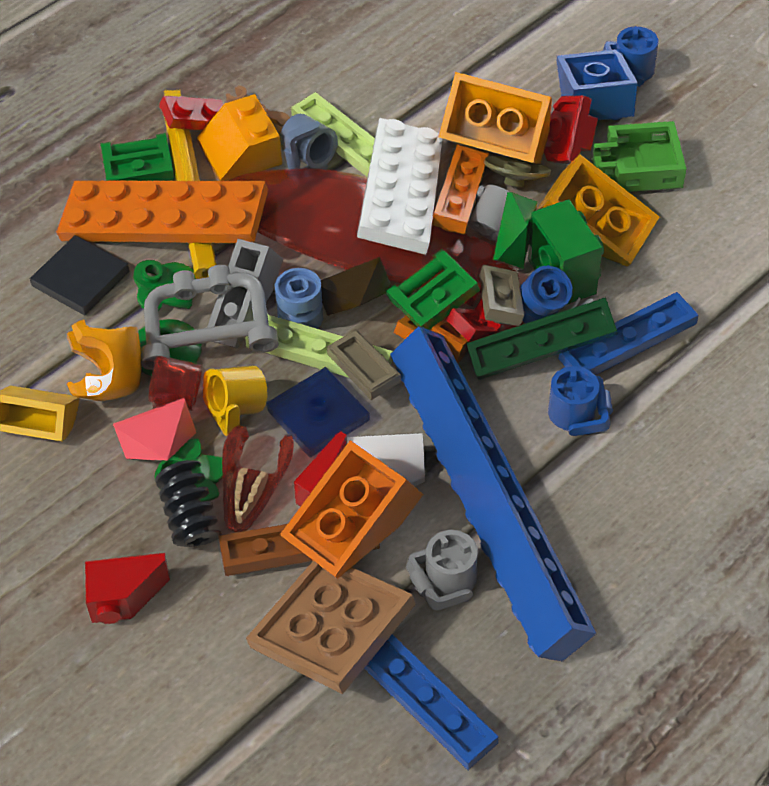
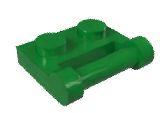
[100,133,175,181]
[386,249,480,330]

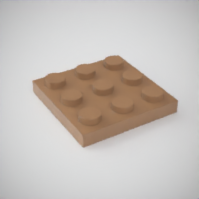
[246,561,416,694]

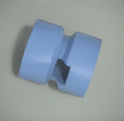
[275,268,323,329]

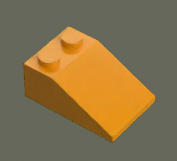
[537,154,660,267]

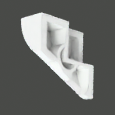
[347,433,425,486]

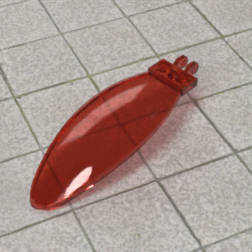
[228,169,520,307]

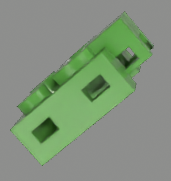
[592,121,686,192]

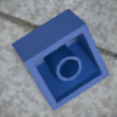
[556,49,638,120]

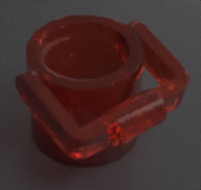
[148,356,203,411]

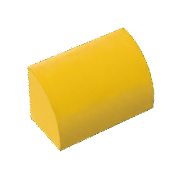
[0,385,80,441]

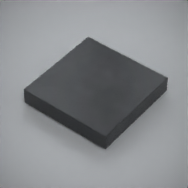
[30,235,129,316]

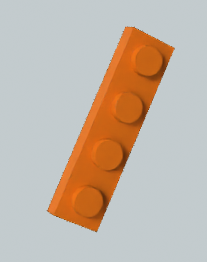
[432,144,489,234]

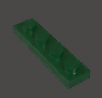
[466,297,618,380]

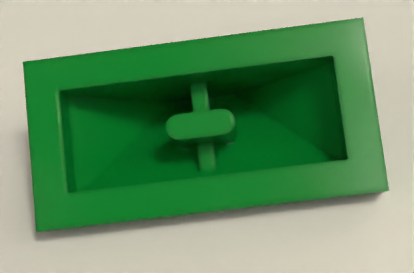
[493,192,538,269]

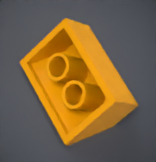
[439,72,552,164]

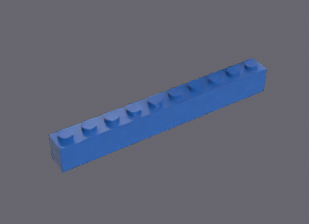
[390,326,597,662]

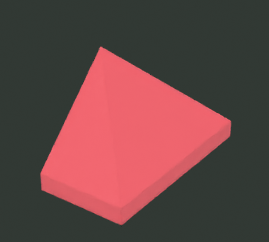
[113,398,197,461]

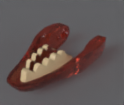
[222,425,294,533]

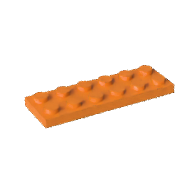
[56,181,268,243]

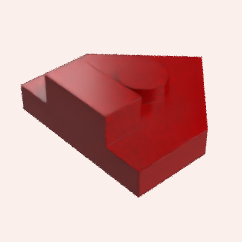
[544,95,598,164]

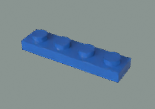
[559,292,699,375]
[364,634,499,770]

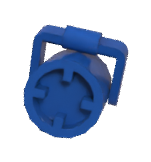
[602,26,658,87]
[548,366,613,436]

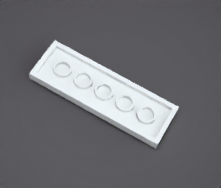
[357,118,443,255]

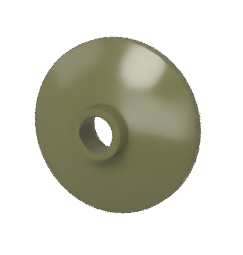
[484,156,551,187]

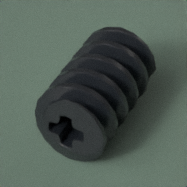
[155,460,222,547]

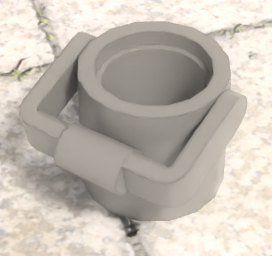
[468,185,510,242]
[406,530,478,610]

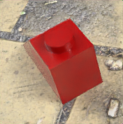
[85,553,170,624]

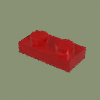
[159,95,224,130]

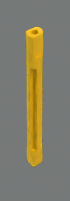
[164,90,217,279]

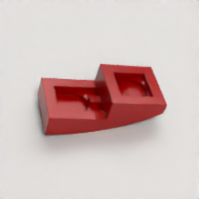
[446,298,524,342]

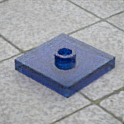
[266,367,370,458]

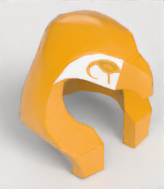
[67,319,142,401]

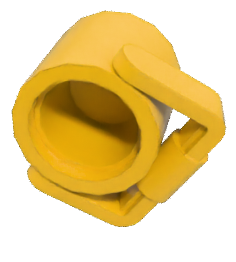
[203,365,267,436]

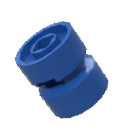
[520,265,573,324]

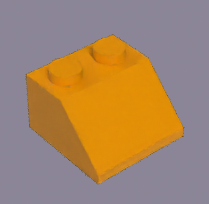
[197,94,282,181]

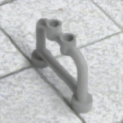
[141,265,279,370]

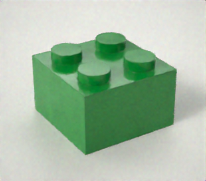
[528,199,604,305]

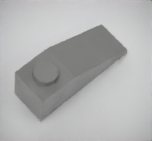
[207,239,283,349]

